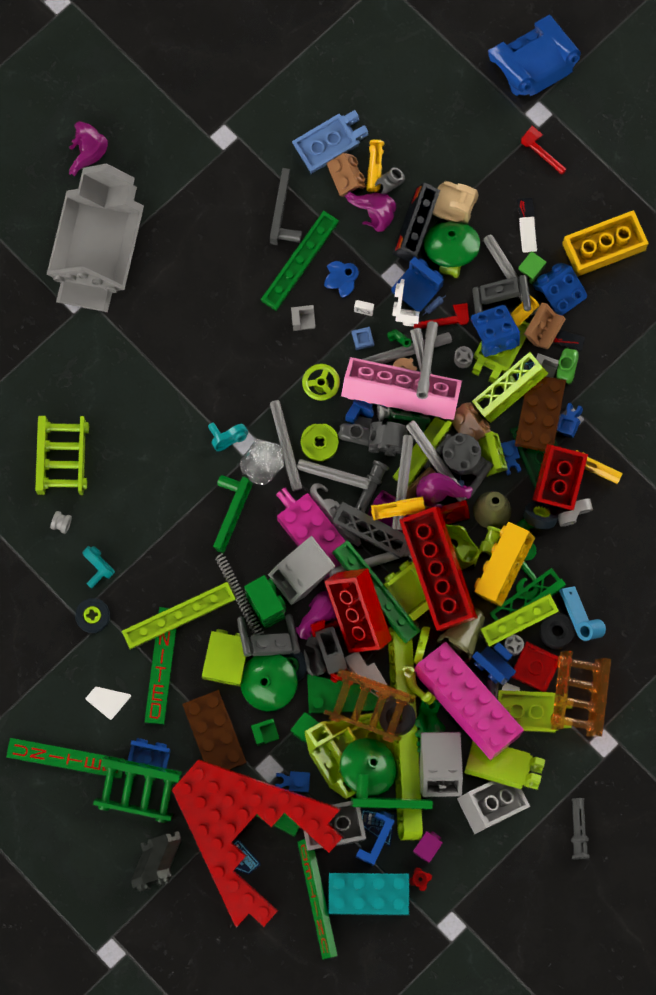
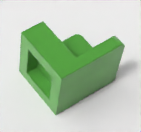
[518,251,546,284]

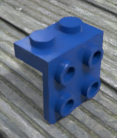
[391,256,444,312]
[532,263,587,315]
[471,305,520,357]

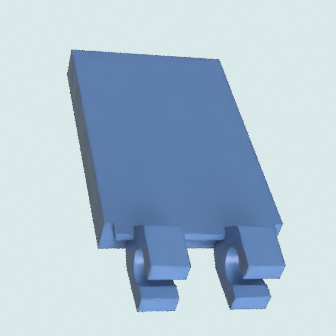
[292,110,369,174]

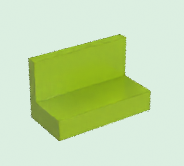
[478,431,508,477]

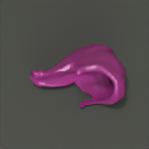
[69,121,108,176]
[345,192,396,232]
[416,473,473,508]
[296,591,337,640]

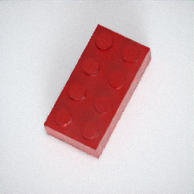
[324,568,392,653]

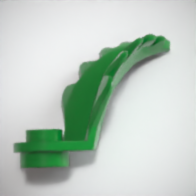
[414,699,446,758]

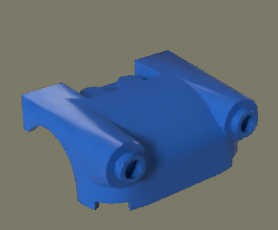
[488,14,581,97]

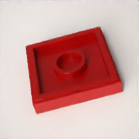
[511,641,562,692]

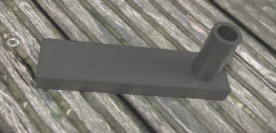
[270,168,302,245]

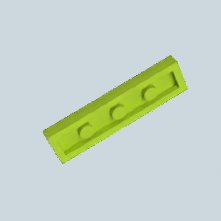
[472,352,549,423]
[393,416,452,487]
[480,594,559,647]

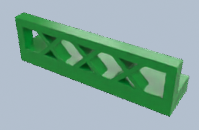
[489,568,566,621]

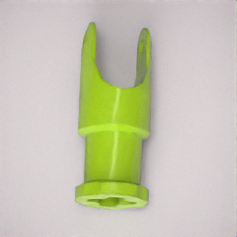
[474,526,501,567]

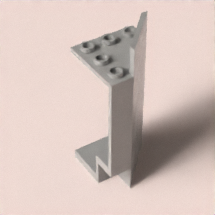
[47,163,144,312]

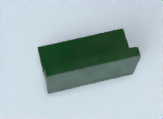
[386,407,430,433]

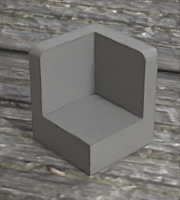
[291,305,316,331]
[533,353,559,378]

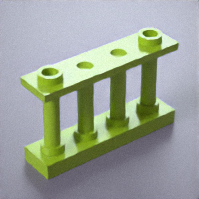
[35,416,89,495]

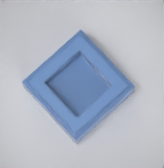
[352,327,374,350]

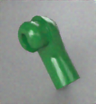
[387,329,411,348]

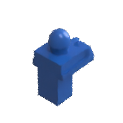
[345,399,374,424]

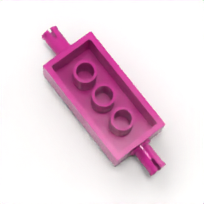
[276,488,346,580]

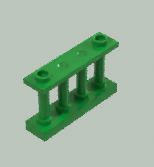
[93,755,182,823]

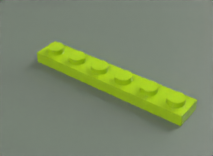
[122,582,236,649]

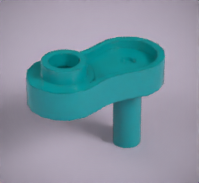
[208,423,248,451]
[82,546,115,588]

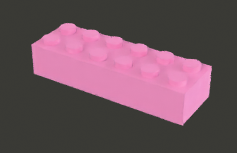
[341,357,462,420]

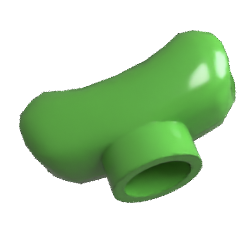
[556,348,579,385]

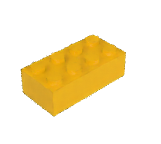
[562,210,649,277]
[474,522,535,607]

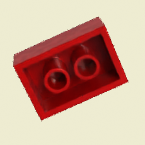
[532,444,588,511]

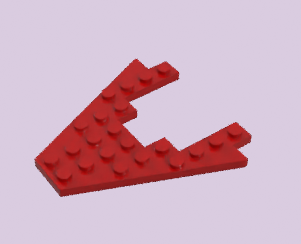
[172,760,343,927]

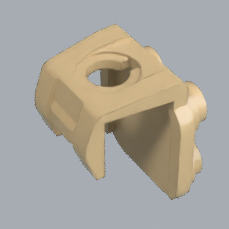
[432,181,479,224]

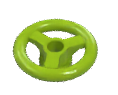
[302,364,340,401]

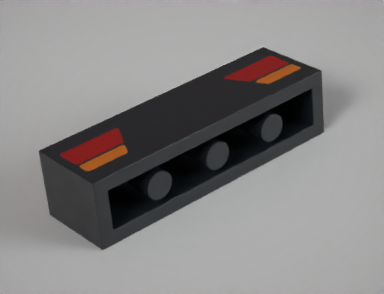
[392,182,440,262]

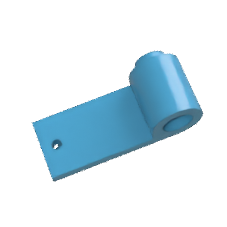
[559,586,606,641]

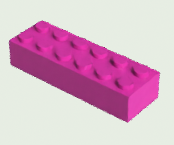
[415,642,524,760]

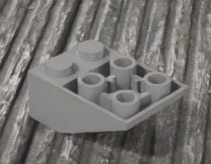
[268,536,335,605]
[419,732,463,797]

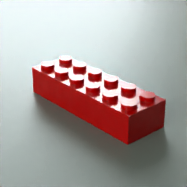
[399,506,478,631]

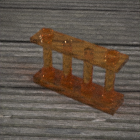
[550,651,611,738]
[324,668,416,743]

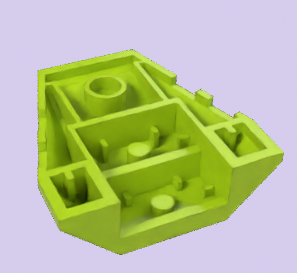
[305,712,394,799]

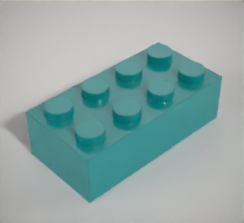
[329,873,409,915]

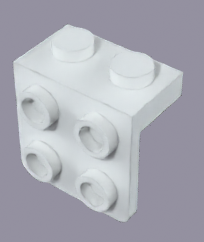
[392,279,420,326]

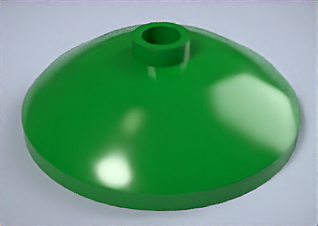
[424,221,480,267]
[241,655,298,711]
[340,738,397,796]

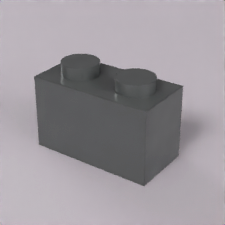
[315,626,347,674]

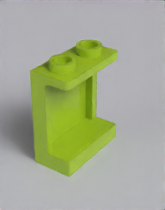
[383,560,429,621]
[202,629,246,687]

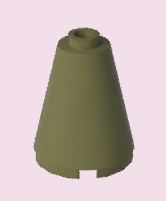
[473,492,511,528]
[436,608,485,663]

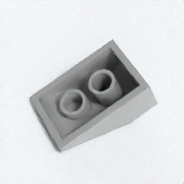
[457,781,530,834]
[304,801,366,851]

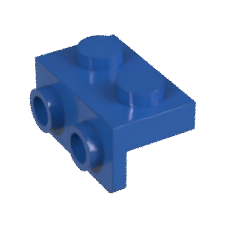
[472,646,516,686]
[128,738,171,768]

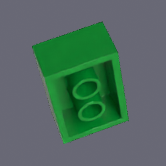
[244,575,286,629]

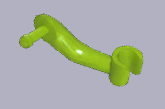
[402,666,436,705]

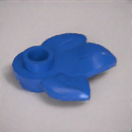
[324,261,359,298]

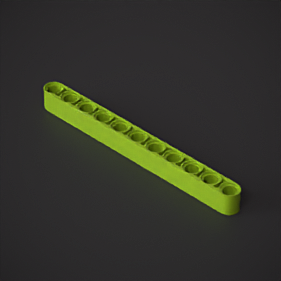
[388,627,423,840]

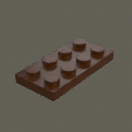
[515,376,566,452]
[182,690,247,770]

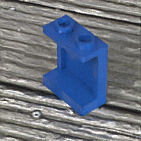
[355,811,394,866]

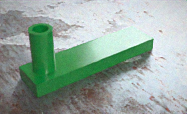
[213,475,253,554]
[351,774,433,809]

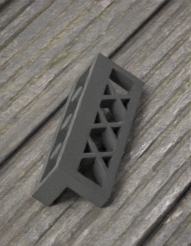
[332,502,407,558]

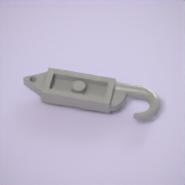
[310,483,361,546]

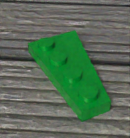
[307,674,386,714]

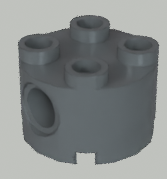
[368,421,408,457]
[443,433,481,476]

